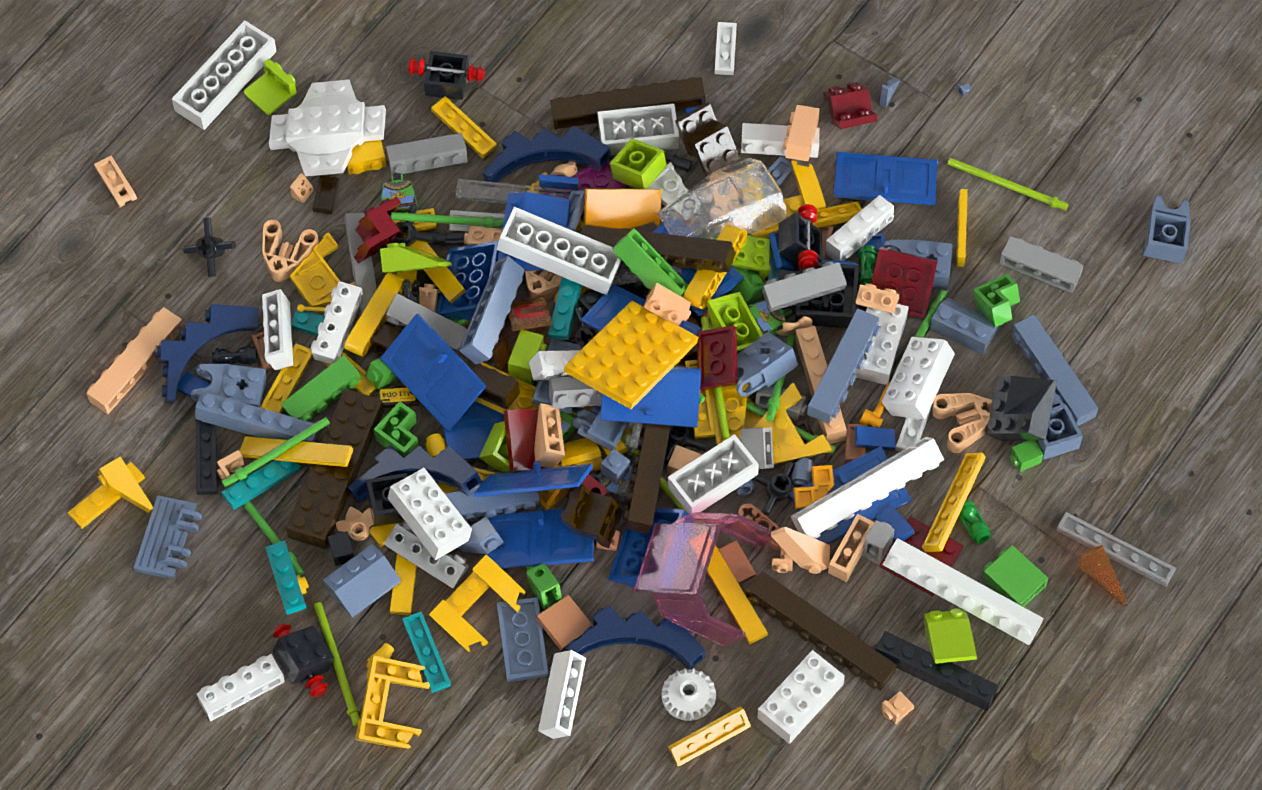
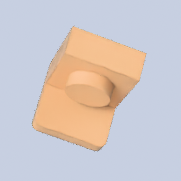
[419,284,440,313]
[217,450,244,480]
[772,547,793,573]
[881,691,914,724]

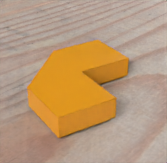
[793,465,834,509]

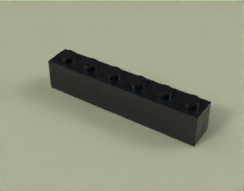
[875,631,999,712]

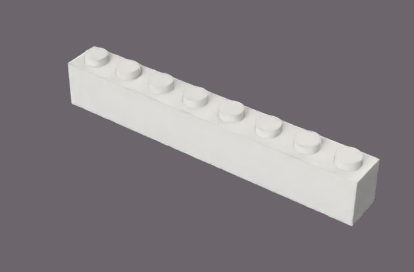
[791,437,944,539]
[883,538,1044,645]

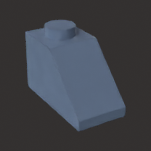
[458,516,504,554]

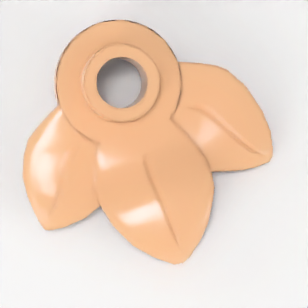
[776,317,813,336]
[336,507,373,541]

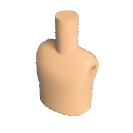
[550,161,577,177]

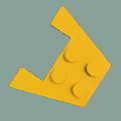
[290,232,355,307]
[753,383,833,465]

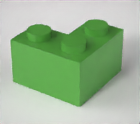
[973,274,1020,327]
[374,401,419,458]

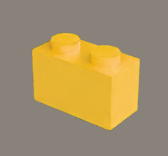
[347,140,387,175]

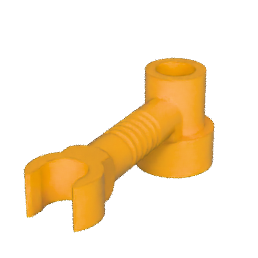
[859,382,890,428]

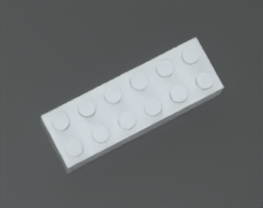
[172,20,277,130]
[497,207,622,295]

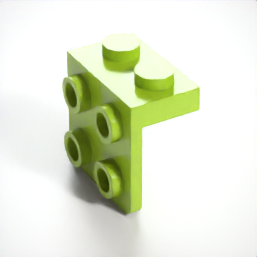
[244,58,297,115]
[732,235,772,282]

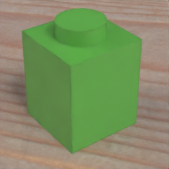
[365,358,397,389]
[1010,440,1043,472]

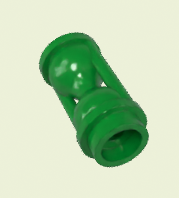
[858,245,878,286]
[958,500,991,544]

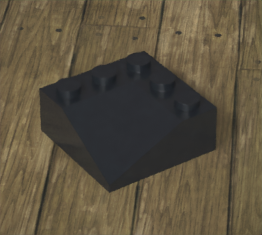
[795,262,859,328]
[986,376,1057,441]

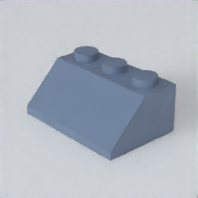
[930,297,1000,355]
[323,544,401,618]

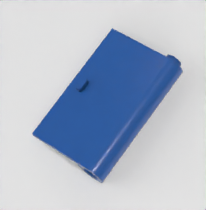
[600,366,701,428]

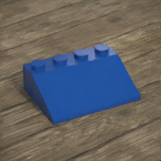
[498,192,571,271]
[436,240,499,320]
[608,508,695,594]

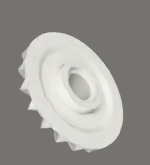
[661,668,716,721]

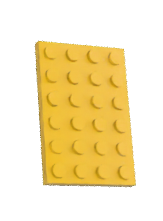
[564,301,698,409]

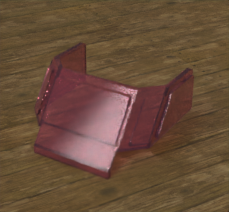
[634,512,773,646]

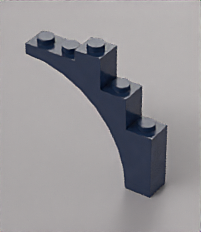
[483,126,612,188]
[155,304,259,403]
[348,446,483,503]
[566,605,706,670]

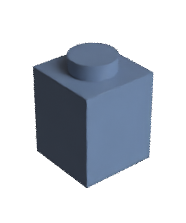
[601,449,630,485]

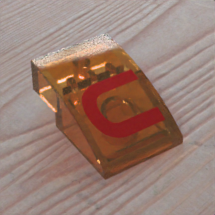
[507,297,552,331]

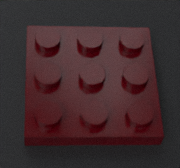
[872,247,938,319]
[879,516,964,597]

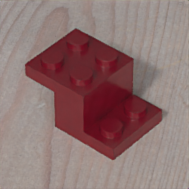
[823,82,878,129]
[354,196,401,264]

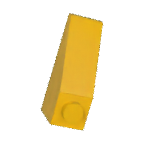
[97,457,153,513]

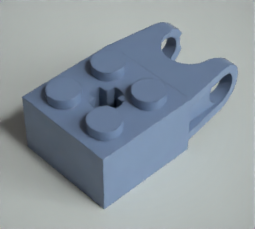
[1143,194,1191,264]
[883,240,953,289]
[736,332,798,396]
[191,364,267,408]
[1036,393,1083,460]

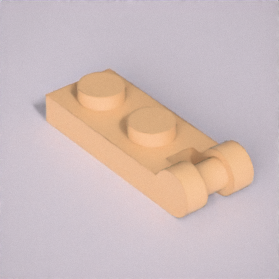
[94,156,137,208]

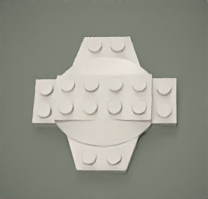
[269,80,386,176]

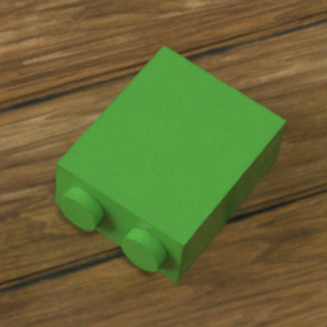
[982,545,1048,607]

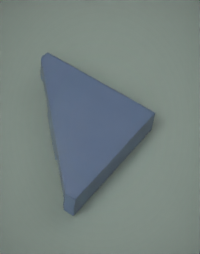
[879,77,900,108]

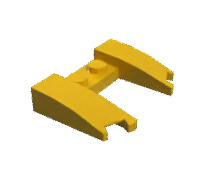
[737,161,826,224]
[429,555,525,652]
[355,656,430,749]

